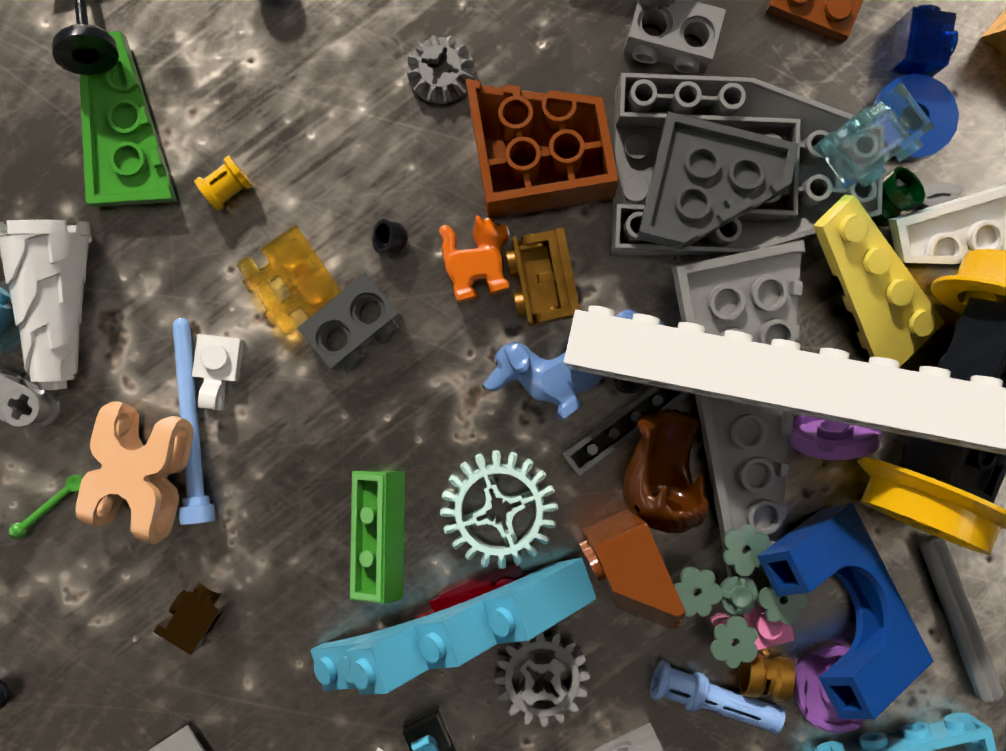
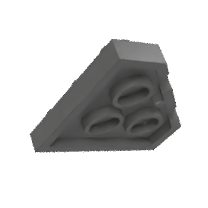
[637,111,799,250]

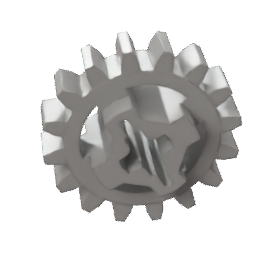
[495,629,590,727]

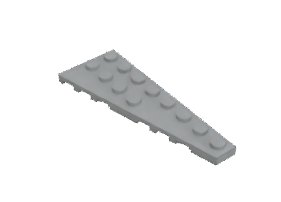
[672,240,805,608]

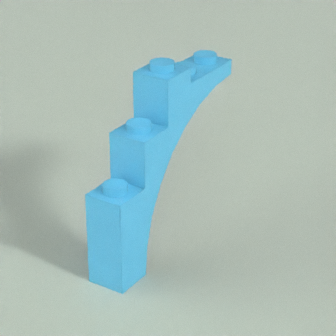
[310,558,597,695]

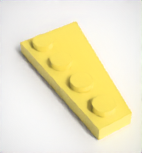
[813,195,945,368]

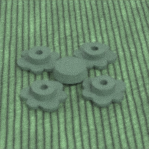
[674,524,807,668]

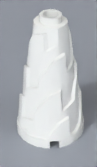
[0,220,92,390]

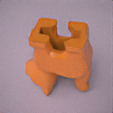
[439,215,511,303]

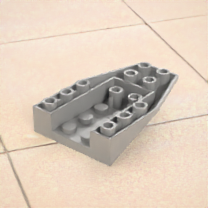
[610,73,884,256]

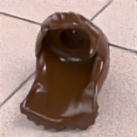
[622,408,709,534]

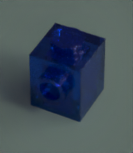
[889,4,958,77]

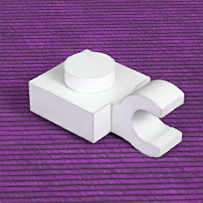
[192,334,244,411]

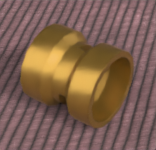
[739,653,795,703]

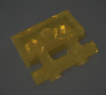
[236,225,342,336]

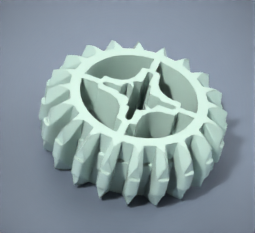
[440,450,558,569]

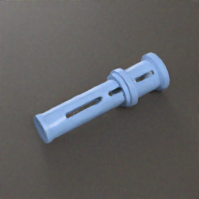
[650,660,786,735]

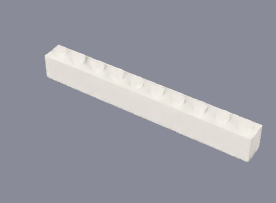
[564,305,1006,455]

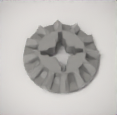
[407,35,474,104]

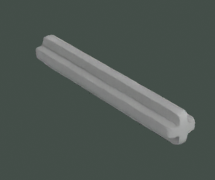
[919,536,1004,703]

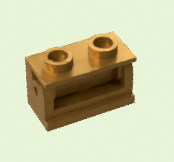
[505,227,580,327]

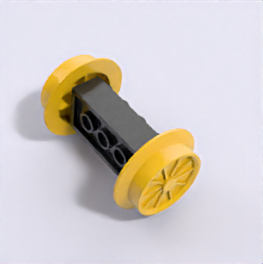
[857,249,1006,555]

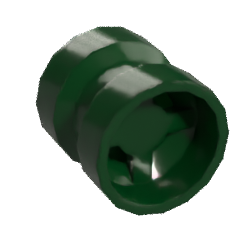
[871,167,925,227]

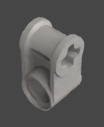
[0,367,60,428]

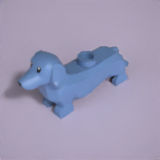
[482,309,664,420]

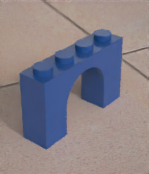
[757,503,934,720]

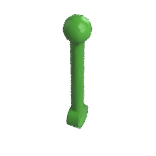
[9,475,83,539]

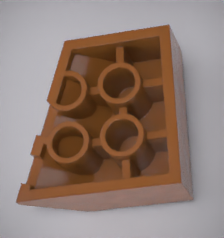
[465,79,619,219]
[579,509,686,630]

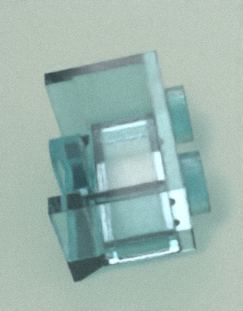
[812,82,934,189]

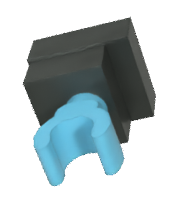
[403,706,457,751]

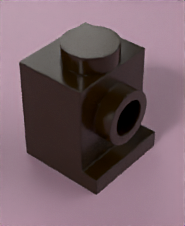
[153,579,231,655]

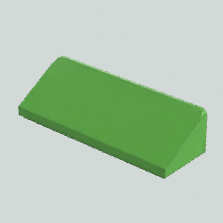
[350,471,405,604]

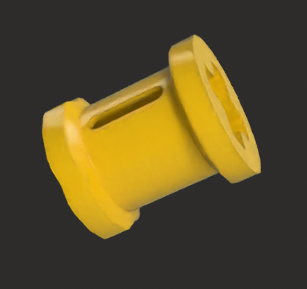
[194,155,253,212]

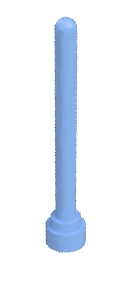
[172,318,216,525]

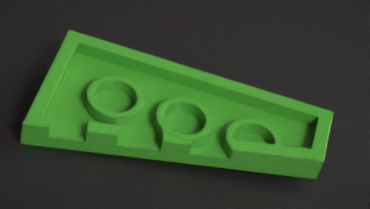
[79,31,177,207]

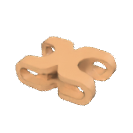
[76,401,193,544]

